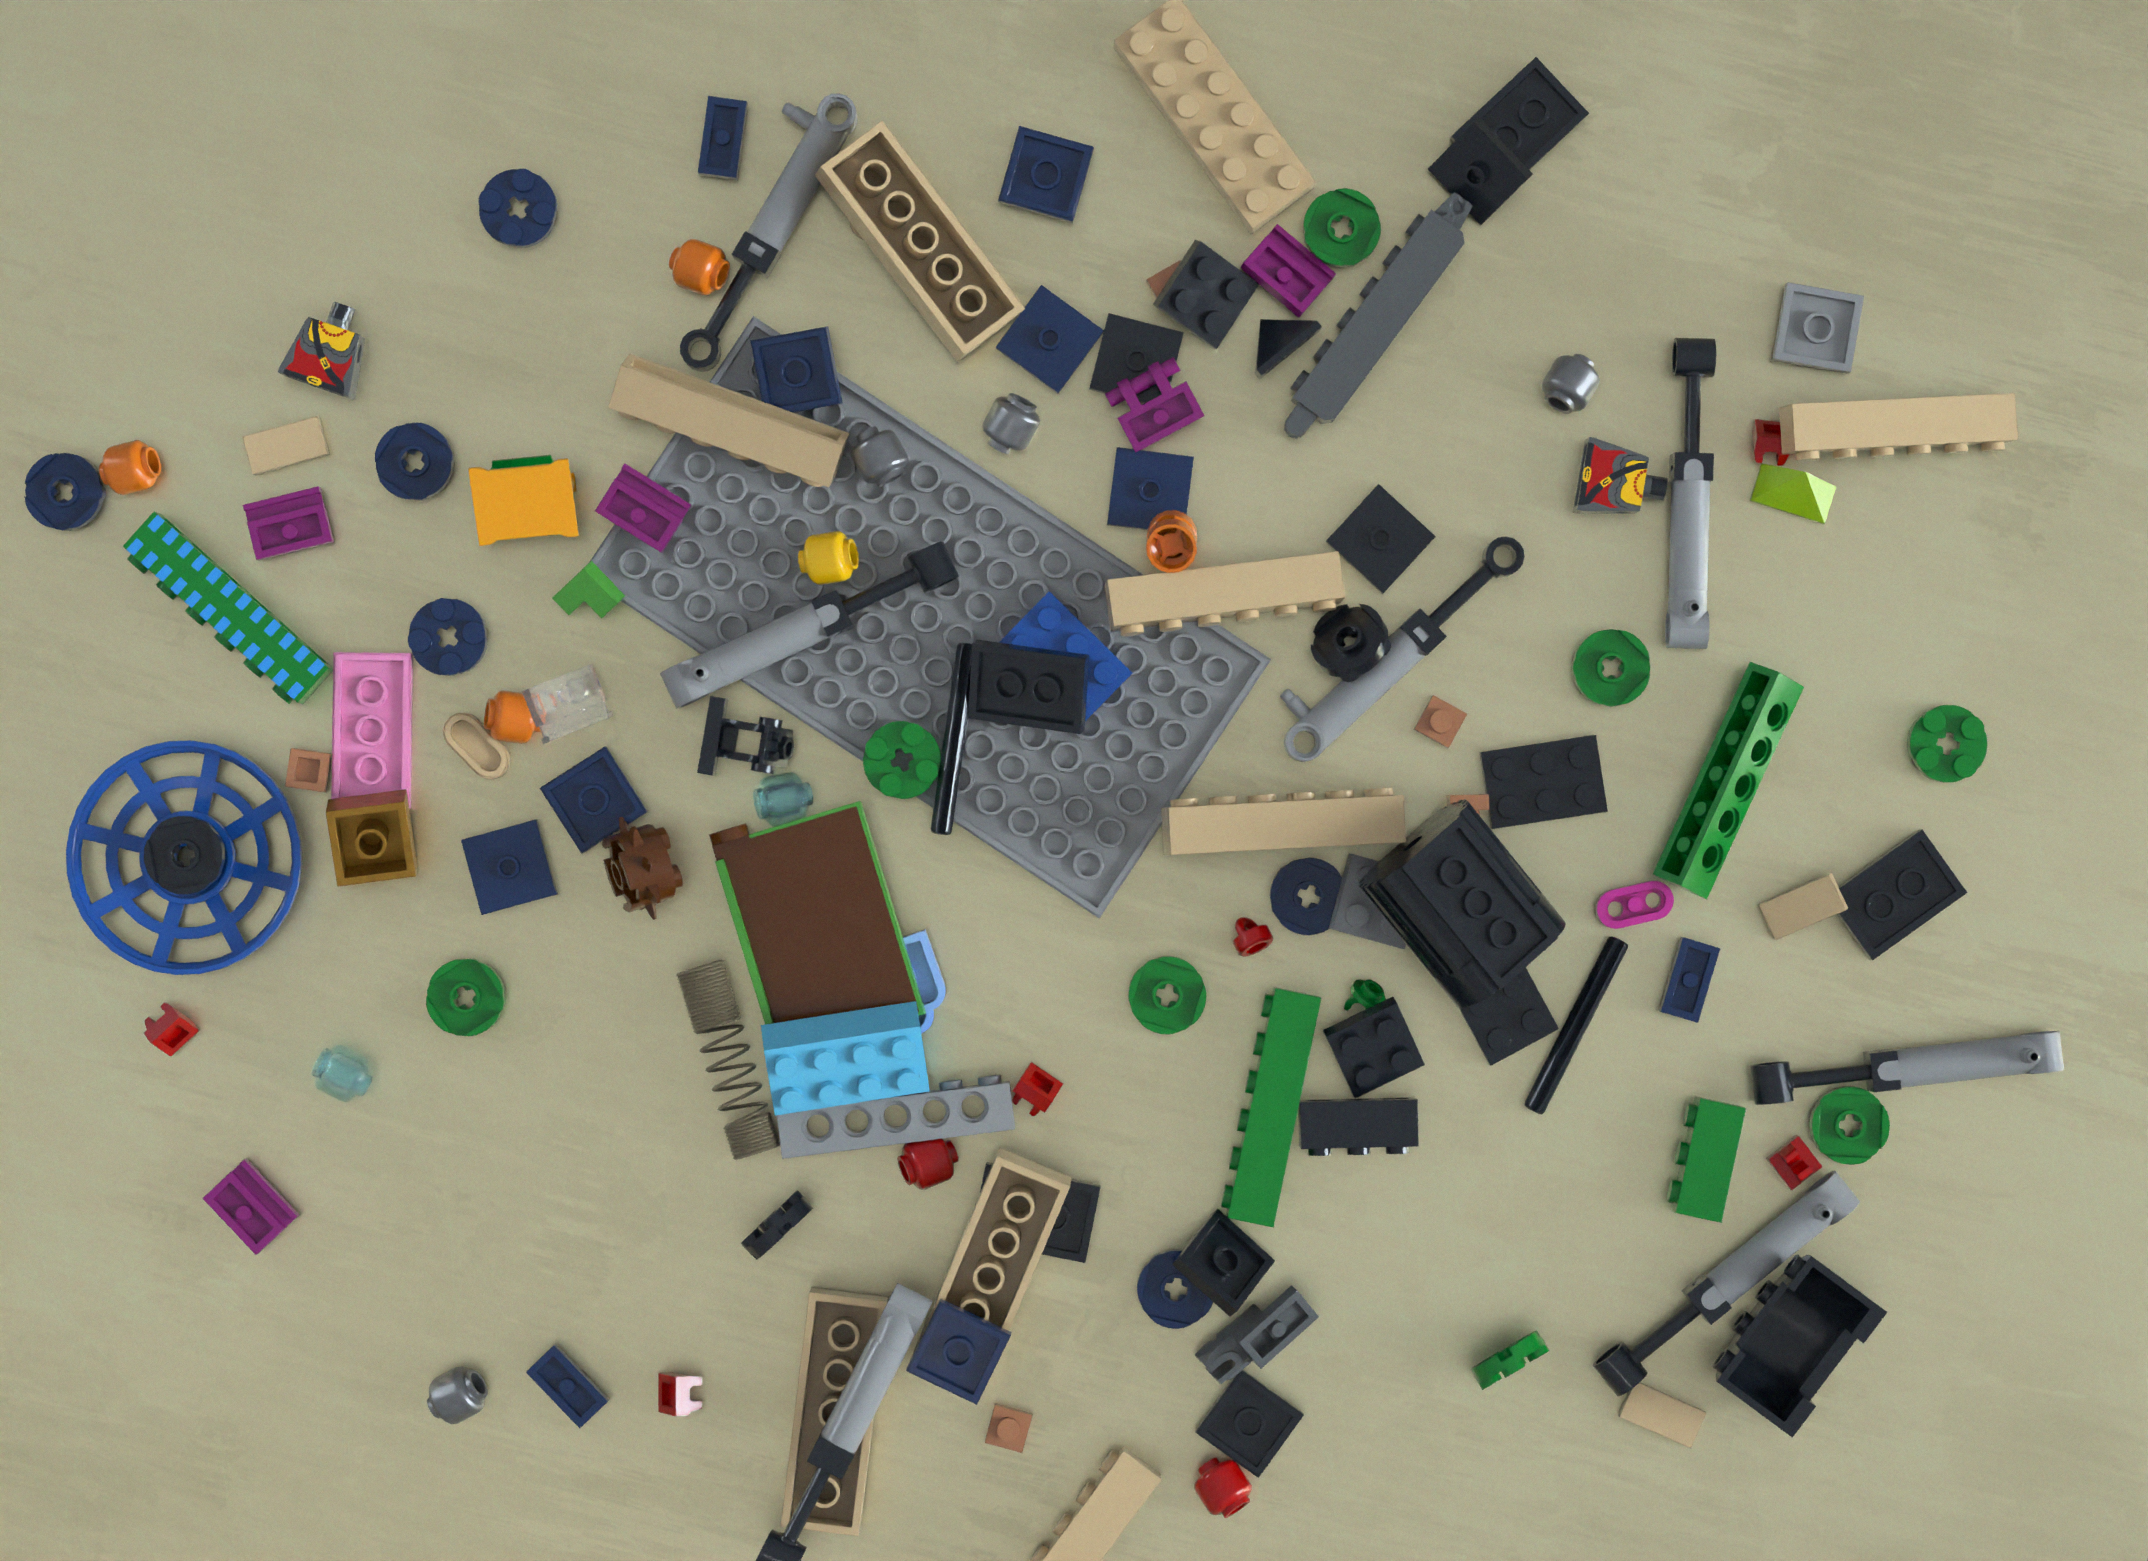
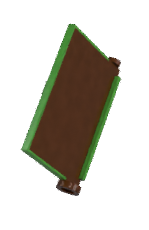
[709,801,926,1024]

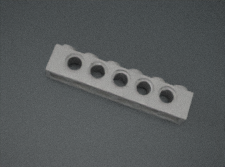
[777,1075,1015,1159]

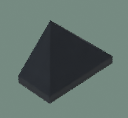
[1255,319,1322,379]

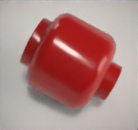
[897,1139,958,1190]
[1194,1457,1252,1518]

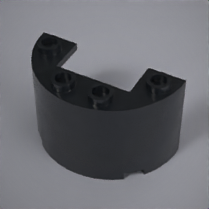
[1713,1254,1887,1438]

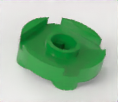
[1303,188,1381,268]
[1571,629,1650,707]
[1907,705,1987,783]
[863,721,941,799]
[1128,956,1206,1035]
[426,959,506,1036]
[1809,1086,1890,1165]
[1471,1330,1550,1390]

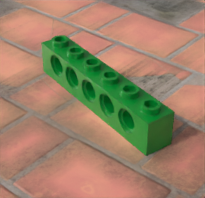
[1653,662,1804,899]

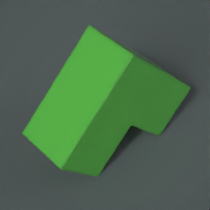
[552,561,625,619]

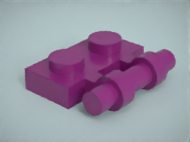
[1105,357,1205,453]

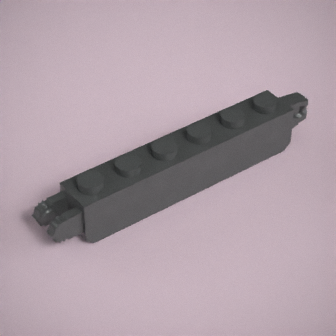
[1283,192,1472,439]

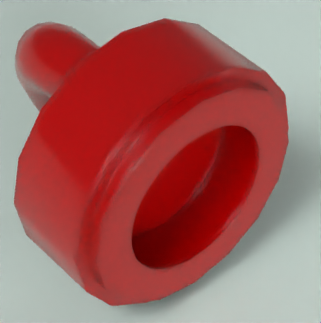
[1233,917,1273,957]

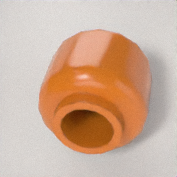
[669,239,730,295]
[99,440,161,495]
[484,690,543,744]

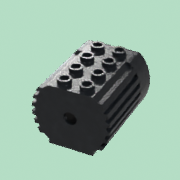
[1359,799,1566,1009]

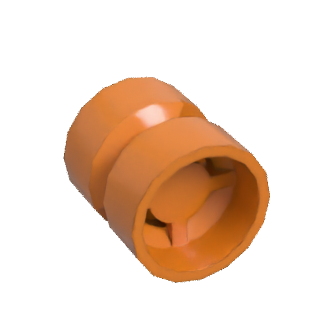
[1146,510,1197,573]

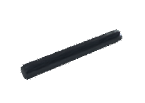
[931,643,972,835]
[1525,936,1628,1114]

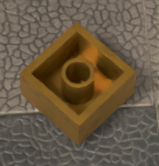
[326,789,417,887]

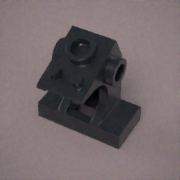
[697,696,794,776]

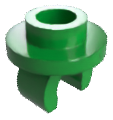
[1344,979,1386,1011]

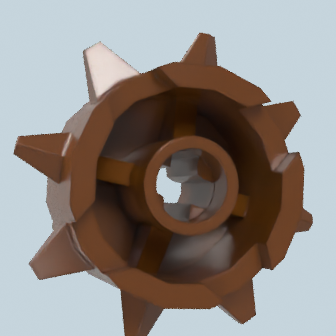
[602,817,683,920]

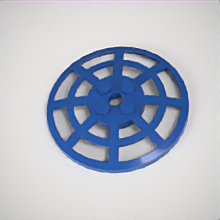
[66,740,303,975]

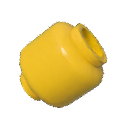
[798,531,859,585]

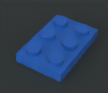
[999,591,1133,721]

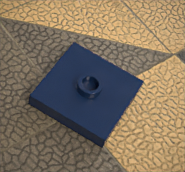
[998,126,1094,223]
[996,285,1104,394]
[750,326,843,412]
[1107,447,1194,530]
[540,746,648,854]
[461,819,558,915]
[906,1298,1012,1405]

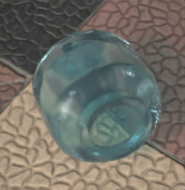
[753,772,813,826]
[311,1045,373,1102]

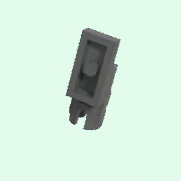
[1195,1285,1319,1384]

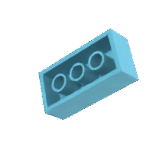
[761,1001,930,1116]

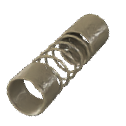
[676,959,780,1160]

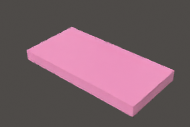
[331,652,413,809]

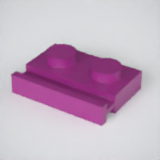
[1240,224,1336,318]
[595,463,692,553]
[243,486,334,561]
[202,1158,299,1255]

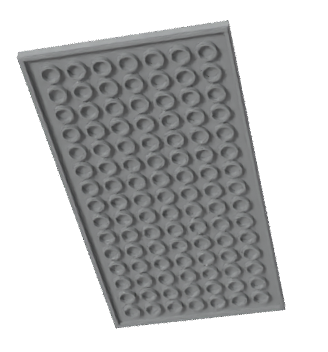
[589,316,1271,918]

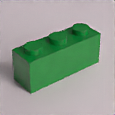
[1667,1096,1746,1223]

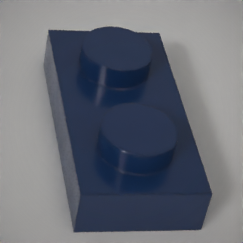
[698,96,748,180]
[1659,937,1720,1023]
[526,1344,609,1428]

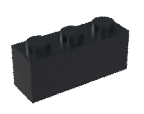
[1298,1097,1419,1156]

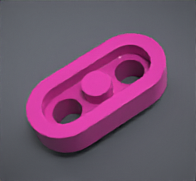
[1595,881,1674,929]

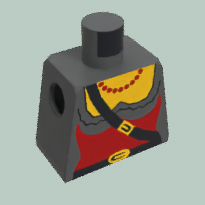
[278,302,365,400]
[1573,437,1668,514]

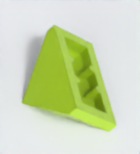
[1750,463,1836,524]

